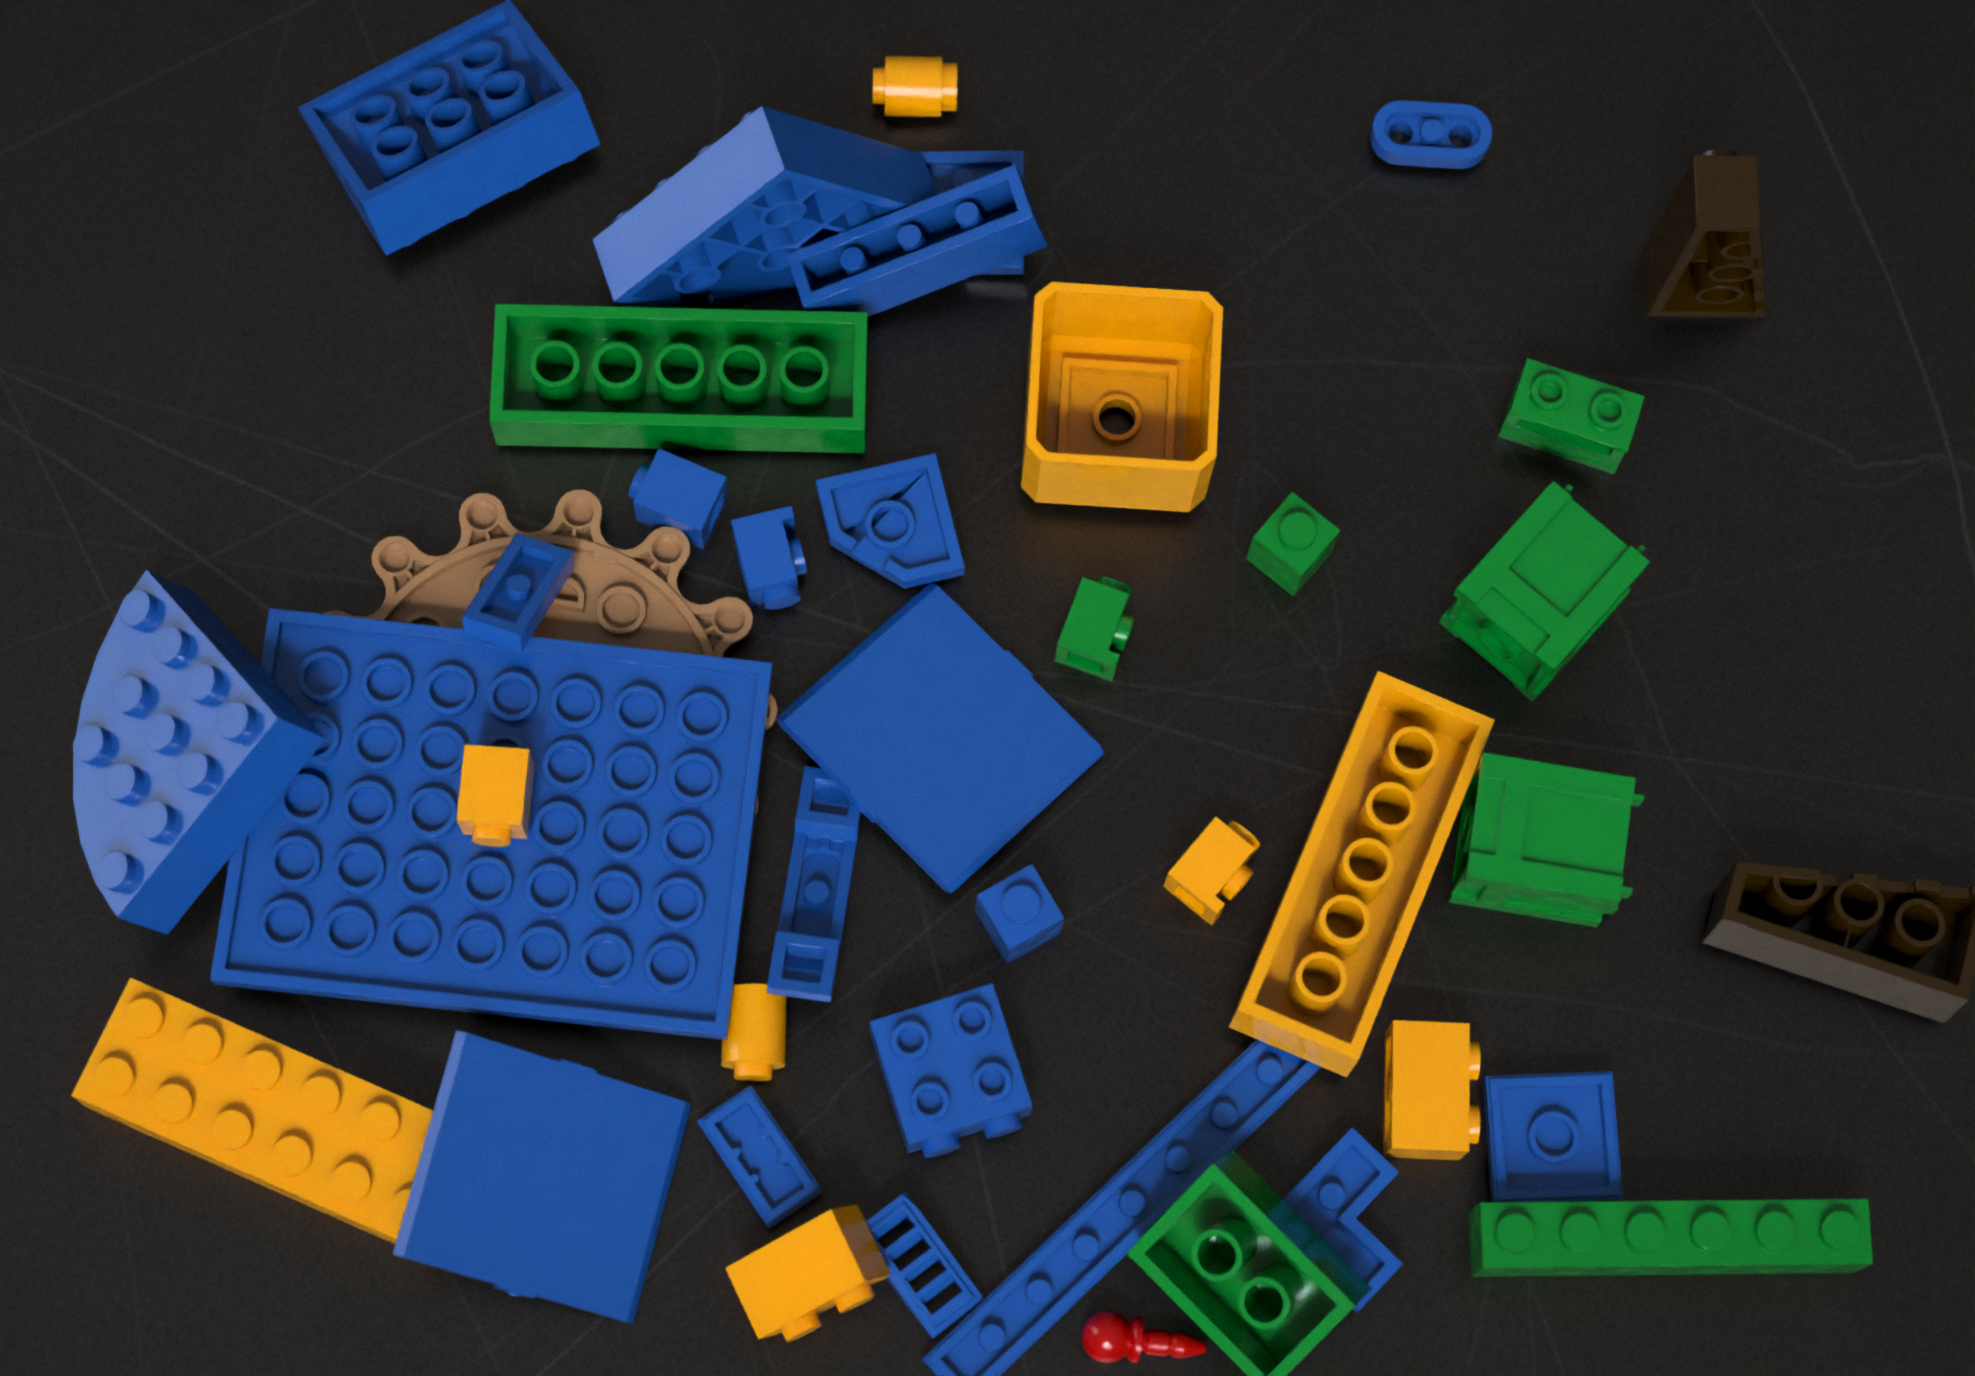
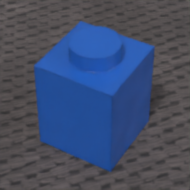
[628,448,729,549]
[975,864,1064,964]

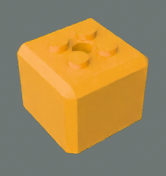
[1021,282,1223,512]

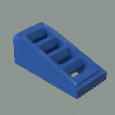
[866,1192,984,1340]

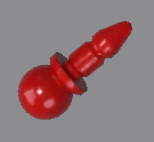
[1081,1310,1207,1363]

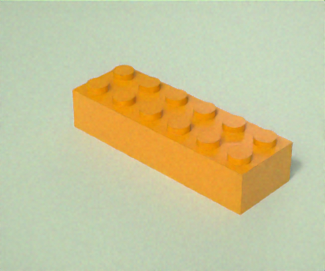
[1229,671,1495,1077]
[71,978,433,1244]

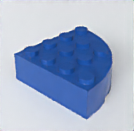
[593,106,937,307]
[73,569,326,935]

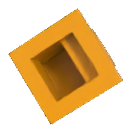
[1163,816,1260,926]

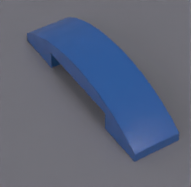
[766,766,861,1002]

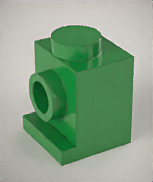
[1054,577,1135,682]

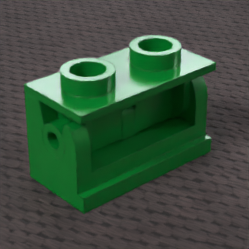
[1498,358,1645,474]

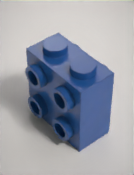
[869,983,1033,1158]

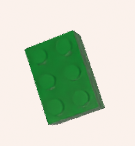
[1127,1149,1372,1376]

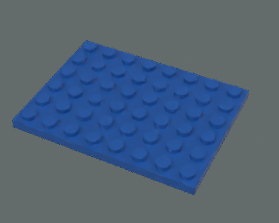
[210,608,773,1040]

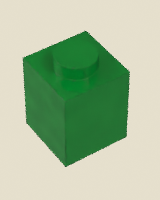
[1246,492,1341,597]

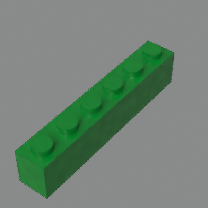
[1468,1199,1873,1277]

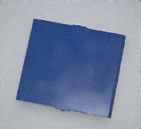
[776,583,1104,894]
[393,1031,692,1324]

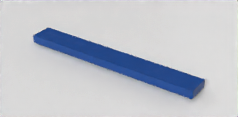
[922,1039,1321,1376]

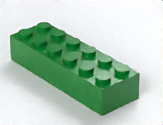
[490,304,868,453]

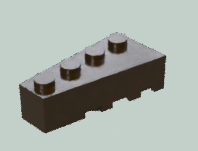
[1644,149,1766,318]
[1703,862,1975,1023]

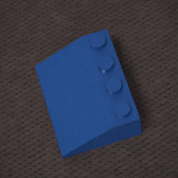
[298,0,600,256]

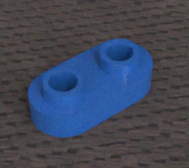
[1370,100,1492,169]

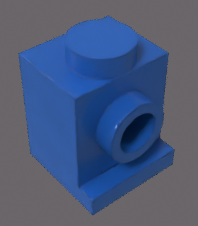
[731,506,807,610]

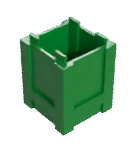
[1439,481,1650,702]
[1448,752,1644,927]

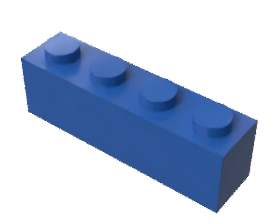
[786,164,1049,317]

